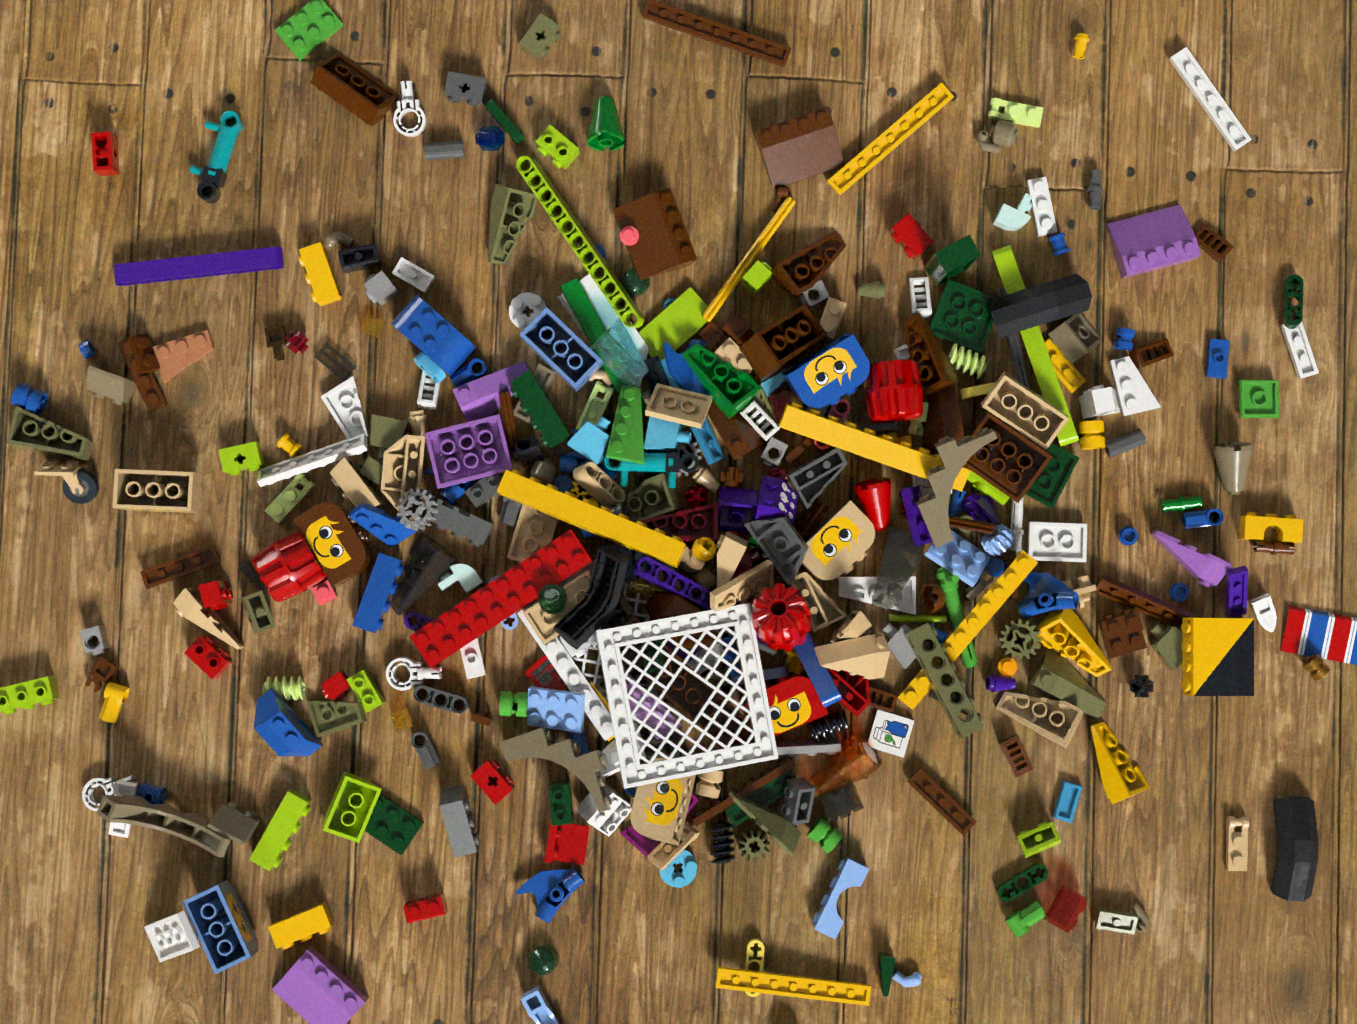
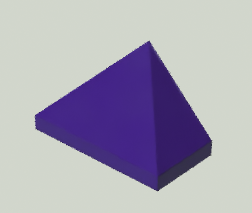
[960,493,999,524]

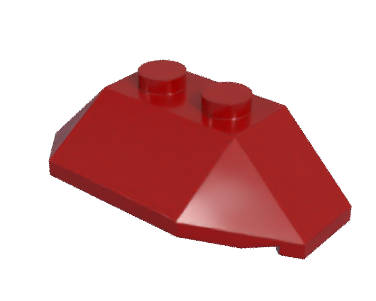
[799,662,871,717]

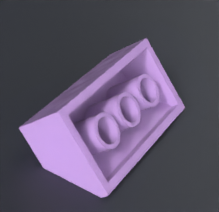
[623,669,682,740]

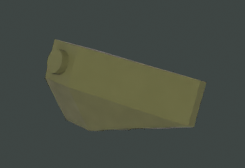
[488,184,538,266]

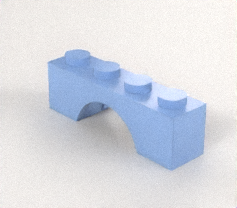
[812,856,869,939]
[521,985,560,1024]

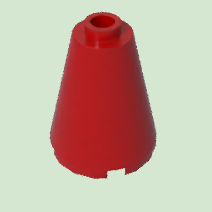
[853,477,892,532]

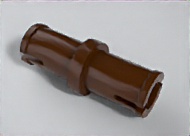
[1253,540,1295,555]

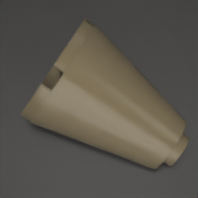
[1213,442,1253,495]

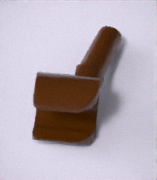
[772,187,789,212]

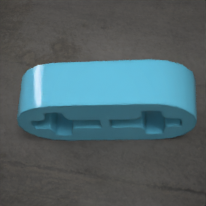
[413,352,446,383]

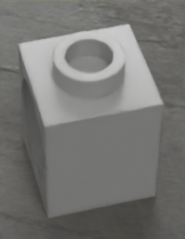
[798,280,830,309]
[760,437,789,468]
[80,625,110,656]

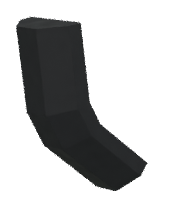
[989,274,1092,338]
[553,549,629,650]
[1271,796,1319,902]

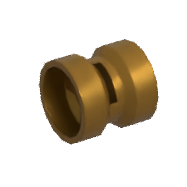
[1302,654,1330,681]

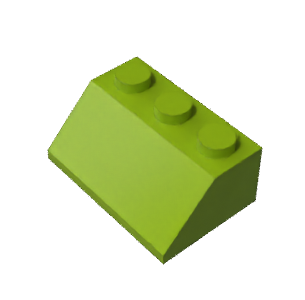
[321,771,382,843]

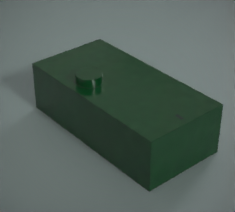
[924,234,981,287]

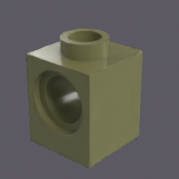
[359,456,383,486]

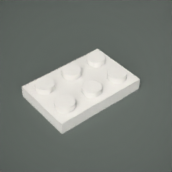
[1027,522,1087,562]

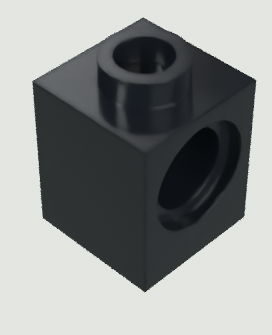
[513,434,544,467]

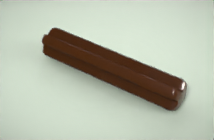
[499,391,519,448]

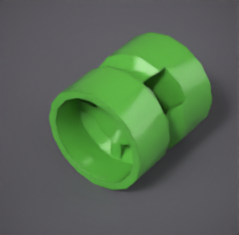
[499,691,528,717]
[807,816,843,853]

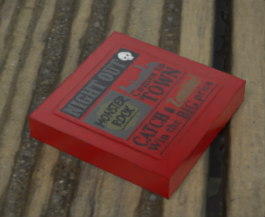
[524,655,567,690]

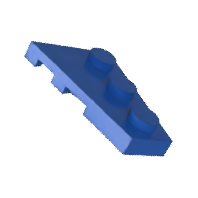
[349,502,416,548]

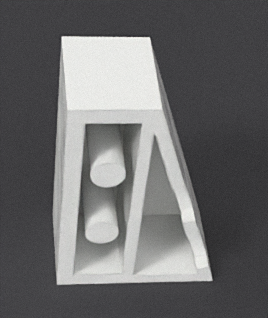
[1078,385,1120,419]

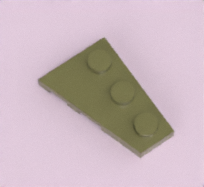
[306,700,367,738]

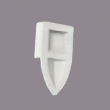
[1249,593,1277,632]

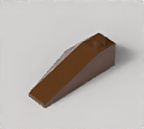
[903,313,959,398]
[707,395,767,462]

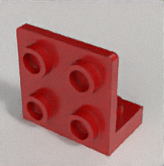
[544,821,590,865]

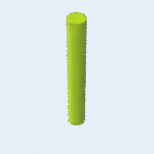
[888,614,947,623]

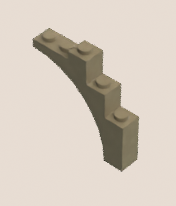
[916,428,997,548]
[500,727,612,812]
[97,795,231,857]

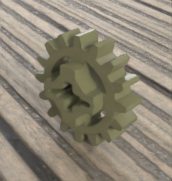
[999,617,1042,660]

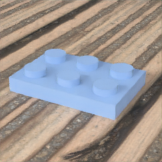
[924,530,991,587]
[527,686,585,733]

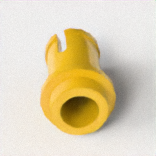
[1072,33,1089,59]

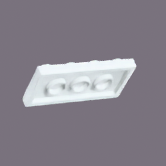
[144,910,200,962]

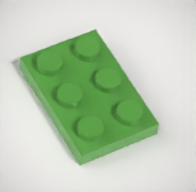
[275,0,344,61]

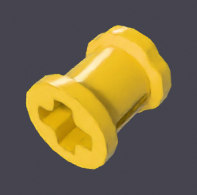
[276,433,303,458]

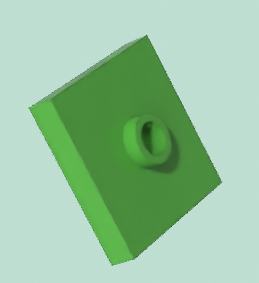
[1238,380,1279,418]

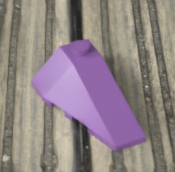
[453,361,528,422]
[1151,530,1232,587]

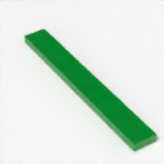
[559,278,647,416]

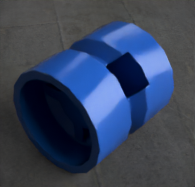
[11,382,49,416]

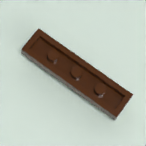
[117,338,168,413]
[140,545,221,589]
[907,768,976,836]

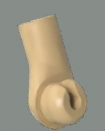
[589,368,612,387]

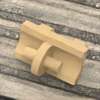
[1062,575,1097,609]

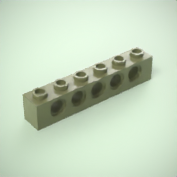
[905,623,984,740]

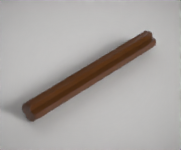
[899,508,995,534]

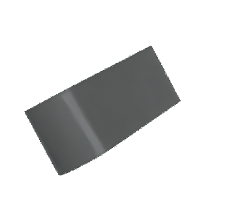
[413,685,470,714]

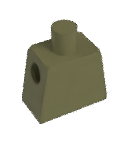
[370,414,410,460]
[1150,623,1183,670]

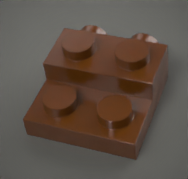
[1098,608,1147,659]

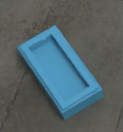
[1052,780,1083,823]

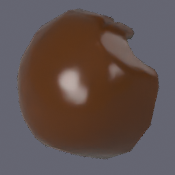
[919,582,946,613]

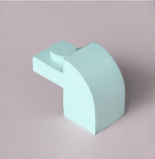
[993,193,1033,231]
[438,564,484,593]

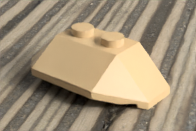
[380,435,425,512]

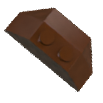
[645,591,718,649]

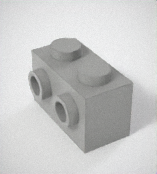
[364,271,399,306]

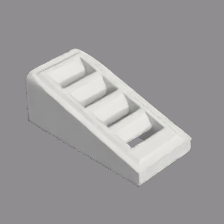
[909,277,932,318]
[417,371,440,410]
[740,400,780,442]

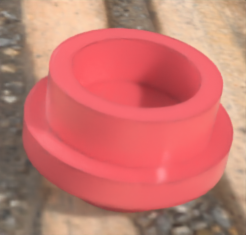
[620,226,639,246]

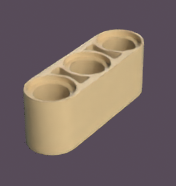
[573,462,625,507]

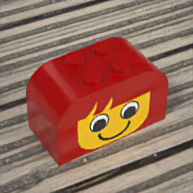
[743,675,828,739]

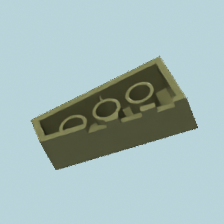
[6,406,94,461]

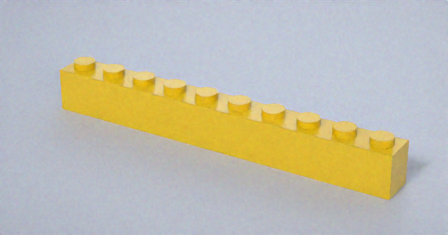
[779,402,970,492]
[497,469,686,568]

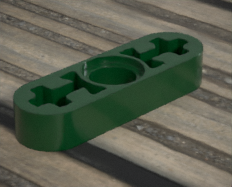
[482,97,525,145]
[1283,274,1304,329]
[996,863,1048,902]

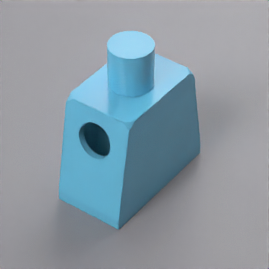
[567,416,611,465]
[644,417,691,453]

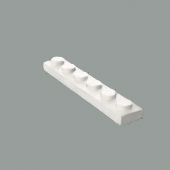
[1169,47,1252,152]
[257,434,367,487]

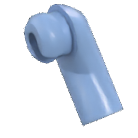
[892,970,922,988]

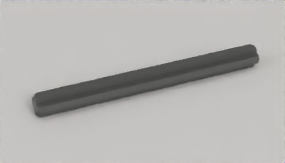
[995,288,1032,390]

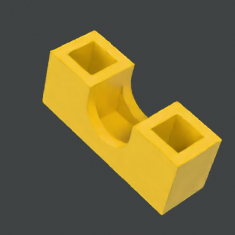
[1238,512,1303,543]

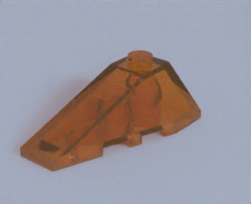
[808,731,880,798]

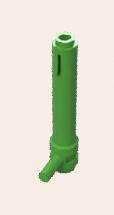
[935,567,978,668]

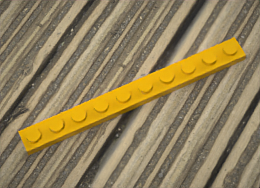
[898,550,1038,710]

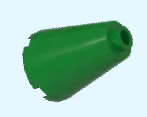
[587,95,625,151]

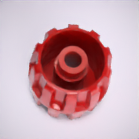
[864,359,923,424]
[252,531,326,602]
[751,583,811,652]

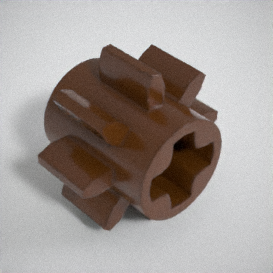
[720,467,743,488]

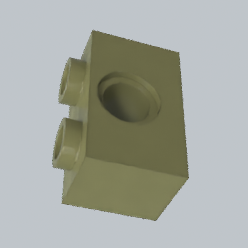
[241,590,276,634]

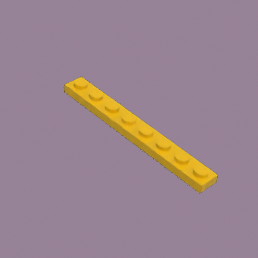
[827,82,954,196]
[715,967,872,1006]

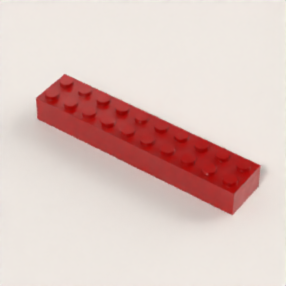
[409,528,594,668]

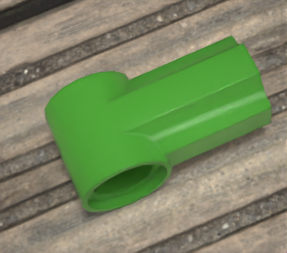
[1005,901,1047,937]

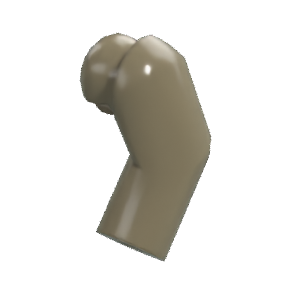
[976,130,1001,154]
[325,231,354,248]
[1130,903,1149,933]

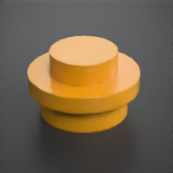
[997,657,1017,677]

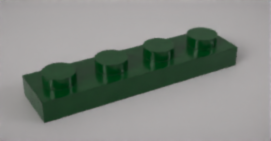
[724,770,795,826]

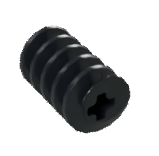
[807,709,850,742]
[709,822,735,864]

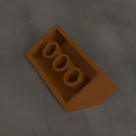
[311,52,399,127]

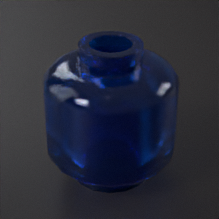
[475,126,505,151]

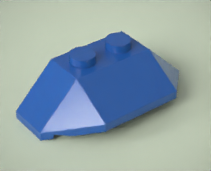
[254,688,323,756]

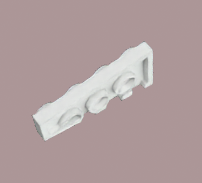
[838,576,916,615]

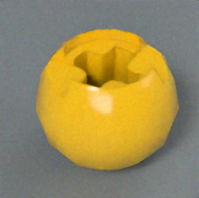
[692,537,716,562]

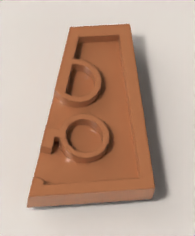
[153,330,215,384]

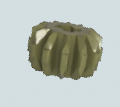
[738,829,771,863]

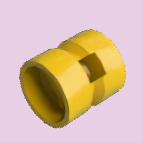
[1079,420,1105,450]

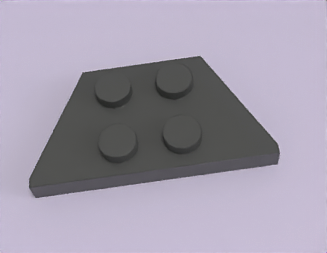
[744,516,809,585]

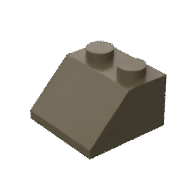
[1048,313,1103,364]
[87,365,136,405]
[207,801,261,845]

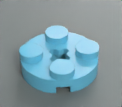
[659,849,697,888]

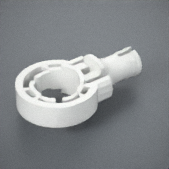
[393,81,427,137]
[386,657,442,691]
[82,774,138,811]

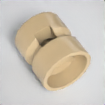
[694,770,724,798]

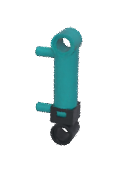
[190,111,244,204]
[604,452,700,488]

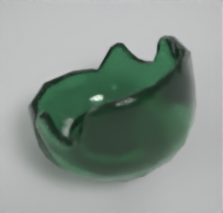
[620,268,650,297]
[537,583,567,615]
[527,945,559,975]

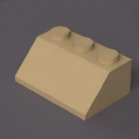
[330,457,386,509]

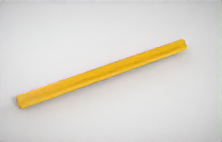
[702,197,796,322]

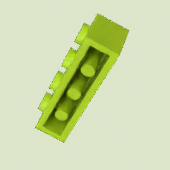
[0,675,59,715]

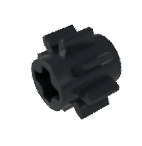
[1129,675,1154,698]

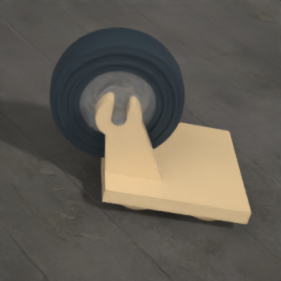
[34,459,99,504]

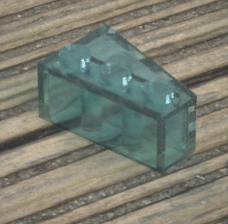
[590,318,649,387]

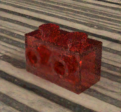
[1044,884,1087,933]

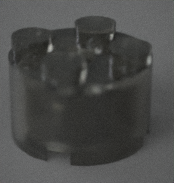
[818,782,864,822]

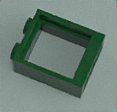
[548,780,574,826]

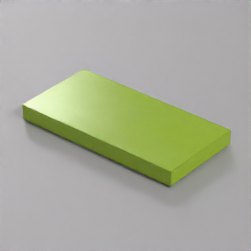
[639,287,716,361]

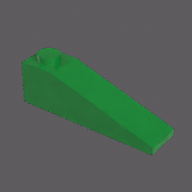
[682,343,761,419]

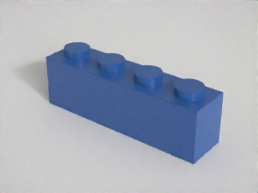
[352,553,405,633]

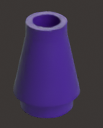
[985,673,1016,693]

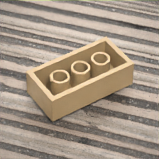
[981,372,1069,450]

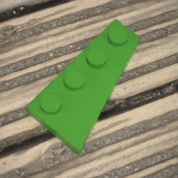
[606,385,644,465]

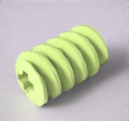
[947,343,989,379]
[262,676,305,700]

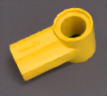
[99,682,129,723]

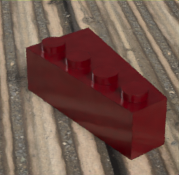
[640,502,718,544]

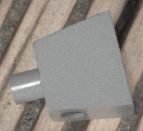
[882,622,930,669]

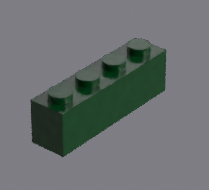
[509,370,571,449]

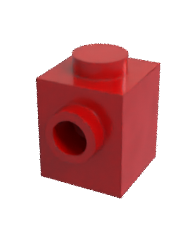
[321,670,351,701]

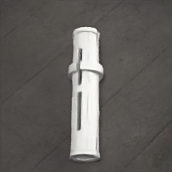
[1009,496,1024,552]

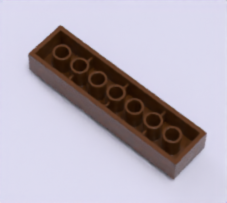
[619,615,749,749]

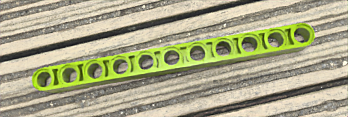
[516,156,644,328]
[992,245,1079,447]

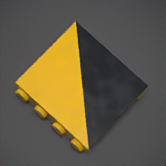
[1181,618,1254,696]

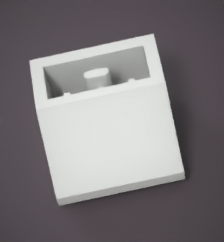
[576,784,632,837]

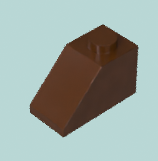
[722,314,755,347]

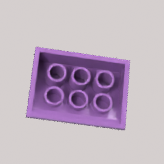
[1106,205,1201,279]
[425,414,513,489]
[272,946,369,1024]

